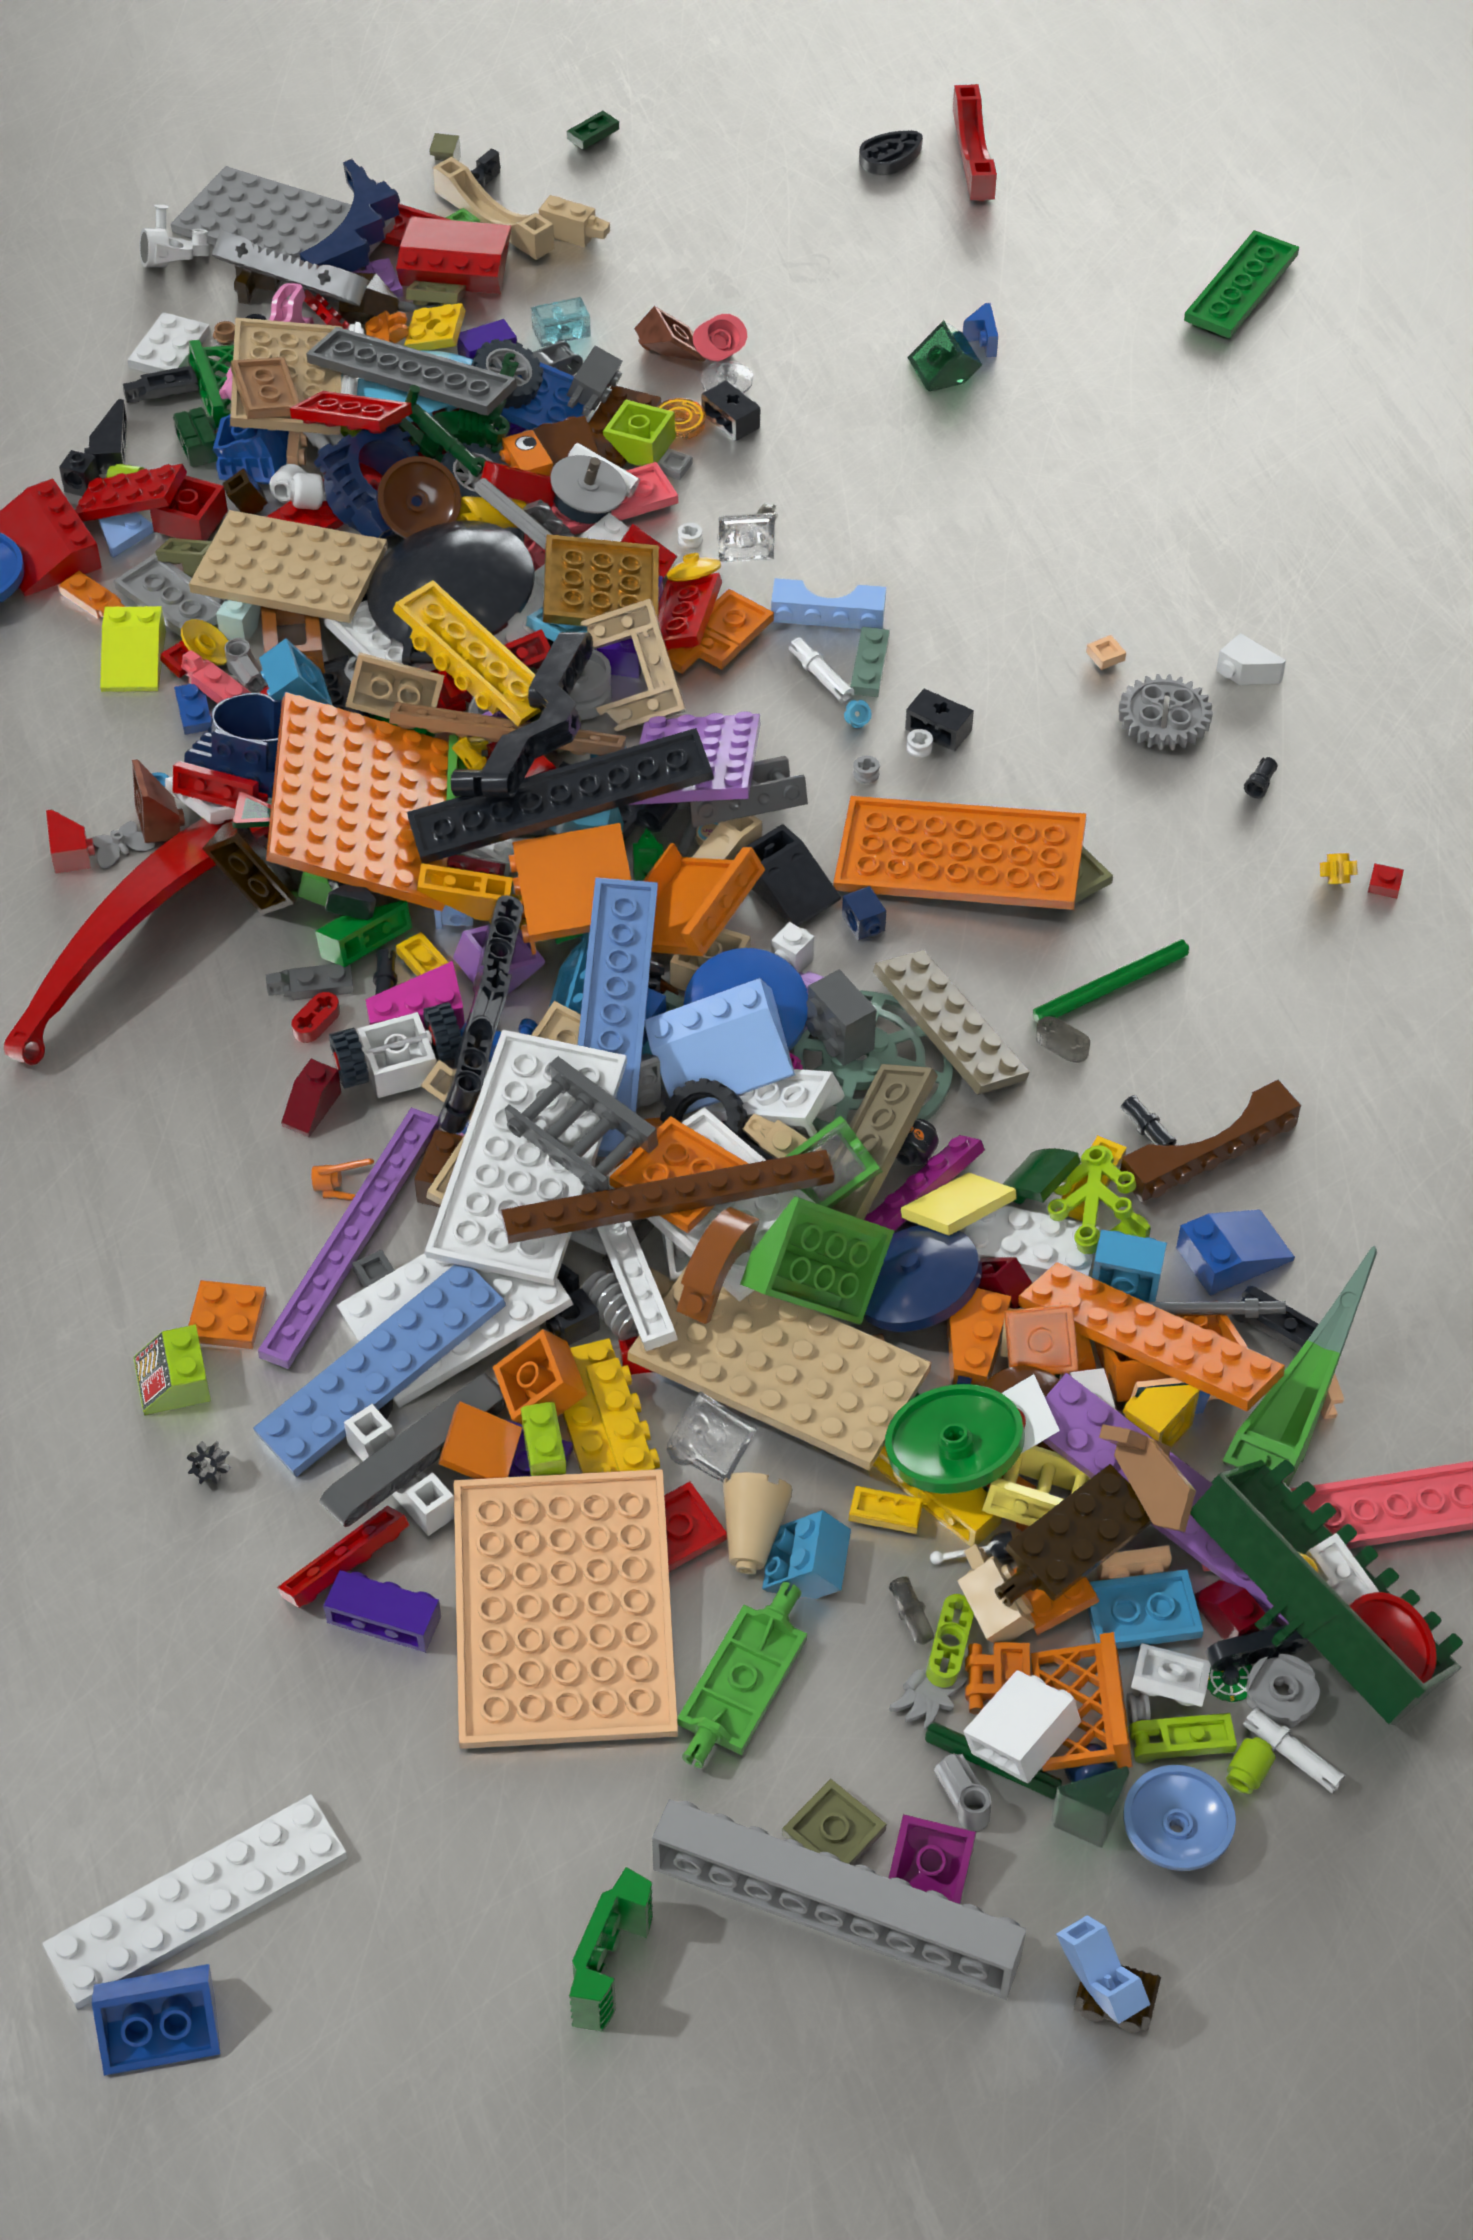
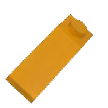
[417,863,513,921]

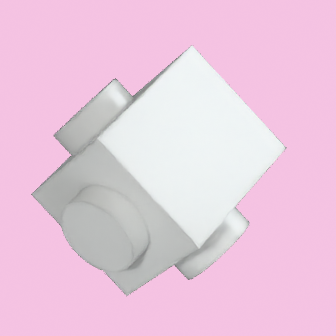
[771,922,814,973]

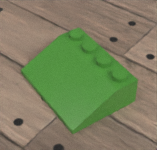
[740,1196,894,1325]

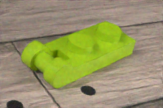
[1129,1713,1237,1763]

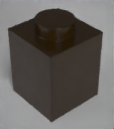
[222,468,269,514]

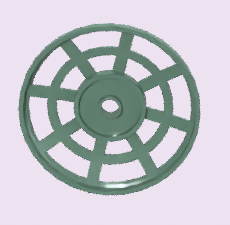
[792,990,953,1141]

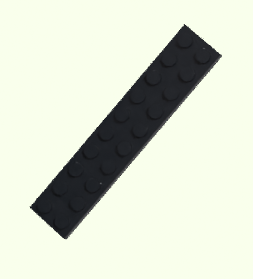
[407,728,714,864]

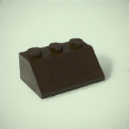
[202,821,298,915]

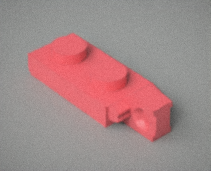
[181,650,252,704]

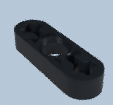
[1206,1625,1309,1672]

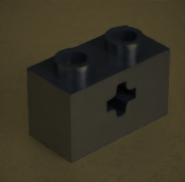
[701,380,761,441]
[905,688,974,752]

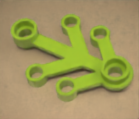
[1047,1145,1136,1254]

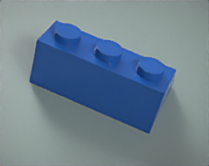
[91,1964,220,2076]

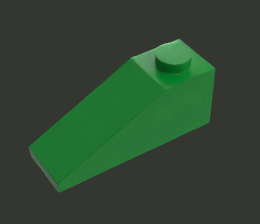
[315,900,413,967]

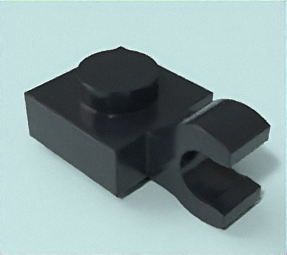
[471,148,501,188]

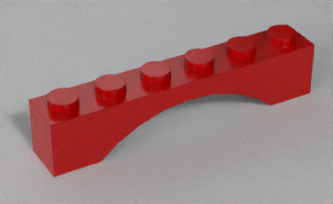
[953,84,997,201]

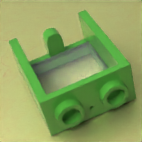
[785,1116,883,1208]

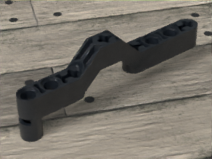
[451,632,593,798]
[438,895,523,1134]

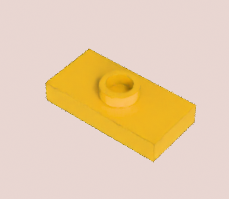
[848,1486,924,1534]

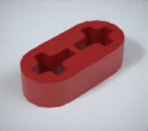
[291,992,340,1043]

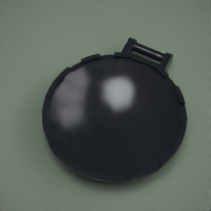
[367,520,535,667]

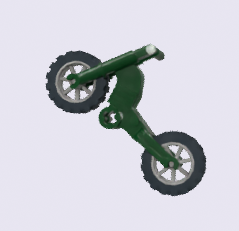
[398,339,543,497]

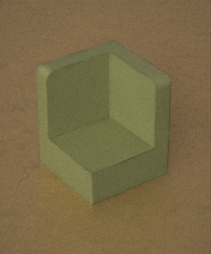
[429,133,461,161]

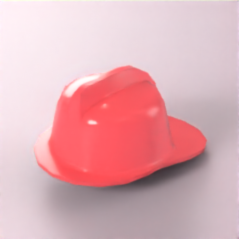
[693,314,747,362]

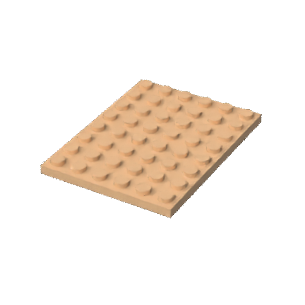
[454,1469,678,1749]

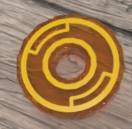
[657,398,706,440]

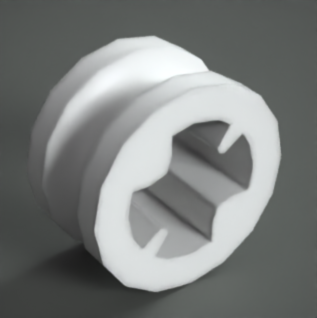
[678,522,702,550]
[906,729,933,758]

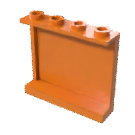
[508,823,631,955]
[643,843,765,956]

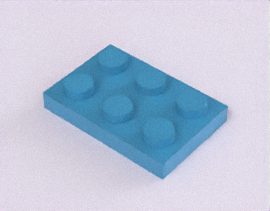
[1087,1569,1204,1649]

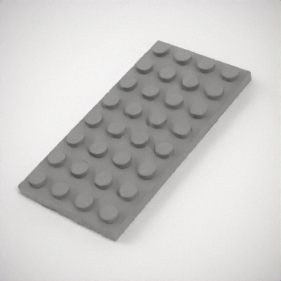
[171,166,395,259]

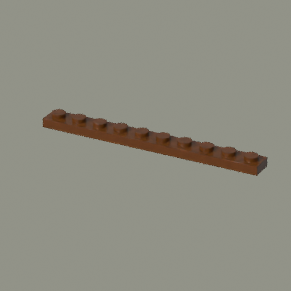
[501,1150,835,1244]

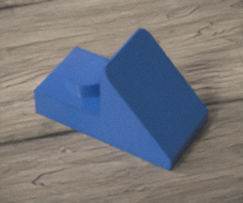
[962,303,999,357]

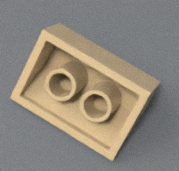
[345,652,444,719]

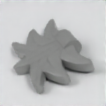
[889,1667,967,1730]

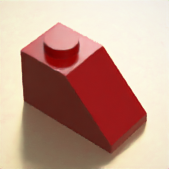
[46,809,95,874]

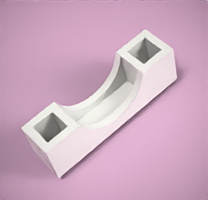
[344,1404,454,1536]

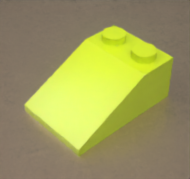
[100,606,166,692]

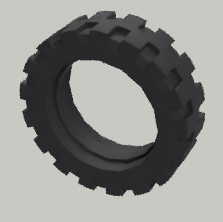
[660,1078,748,1138]

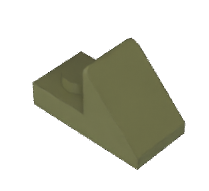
[155,538,212,578]

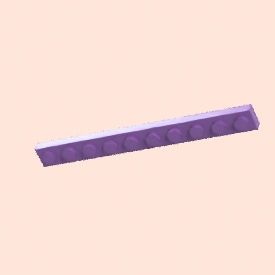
[258,1107,440,1369]

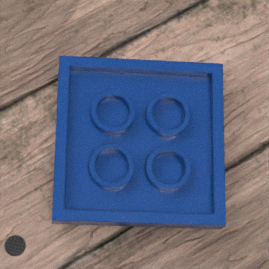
[501,362,585,430]

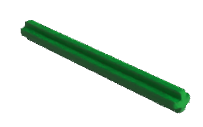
[1032,939,1190,1025]

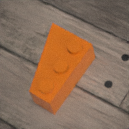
[946,1288,1011,1386]

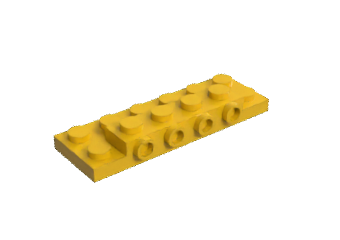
[393,580,541,727]
[562,1338,660,1474]

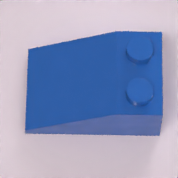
[1176,1209,1295,1296]

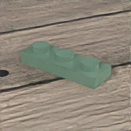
[850,627,890,697]

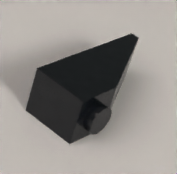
[84,399,127,475]

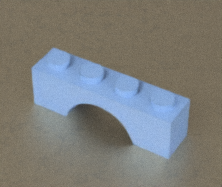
[771,578,886,629]

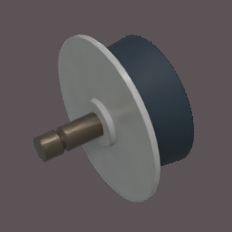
[550,455,626,524]

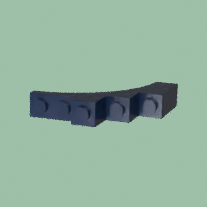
[299,159,400,272]

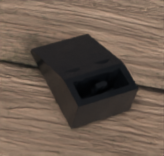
[737,824,841,926]

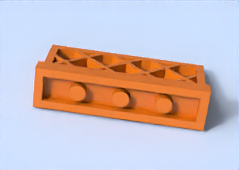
[1030,1632,1133,1772]

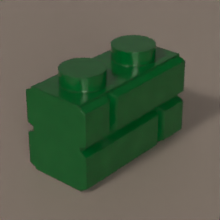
[173,407,218,467]

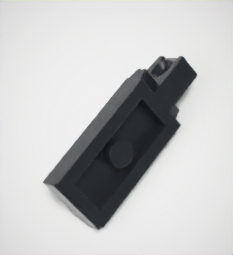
[123,365,199,403]

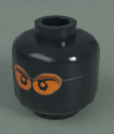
[896,1118,939,1166]

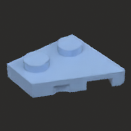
[98,512,154,558]

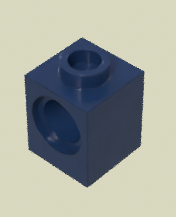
[842,886,886,940]

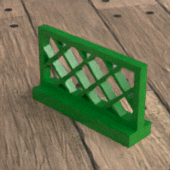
[188,340,234,428]

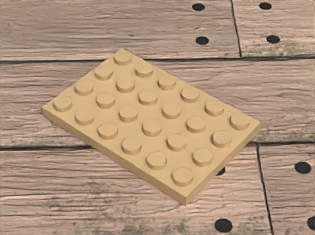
[230,317,342,435]
[189,510,388,623]

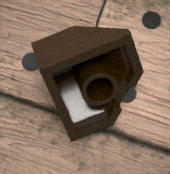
[338,273,400,324]

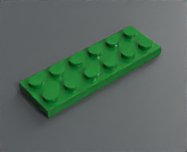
[1184,230,1299,338]

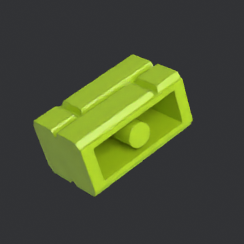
[521,1402,566,1476]

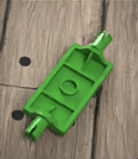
[677,1582,807,1769]

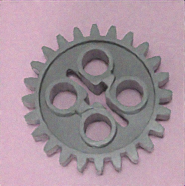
[1118,674,1213,750]

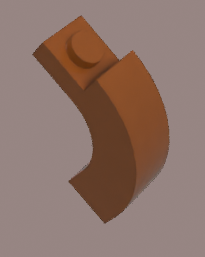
[676,1207,760,1324]

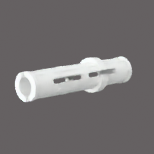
[789,637,855,704]
[1243,1707,1346,1794]

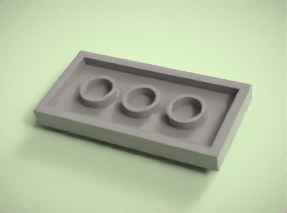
[114,553,224,636]

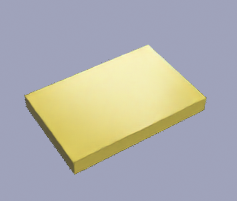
[901,1172,1016,1236]

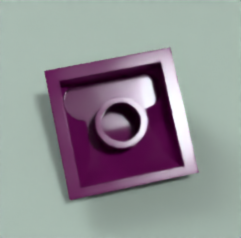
[888,1814,976,1904]

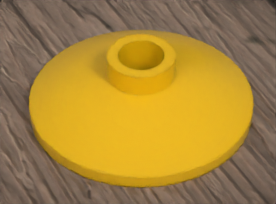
[667,553,721,581]
[181,619,228,665]

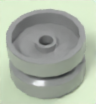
[569,649,612,720]

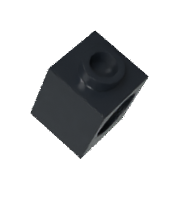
[59,450,100,496]
[546,1288,600,1345]

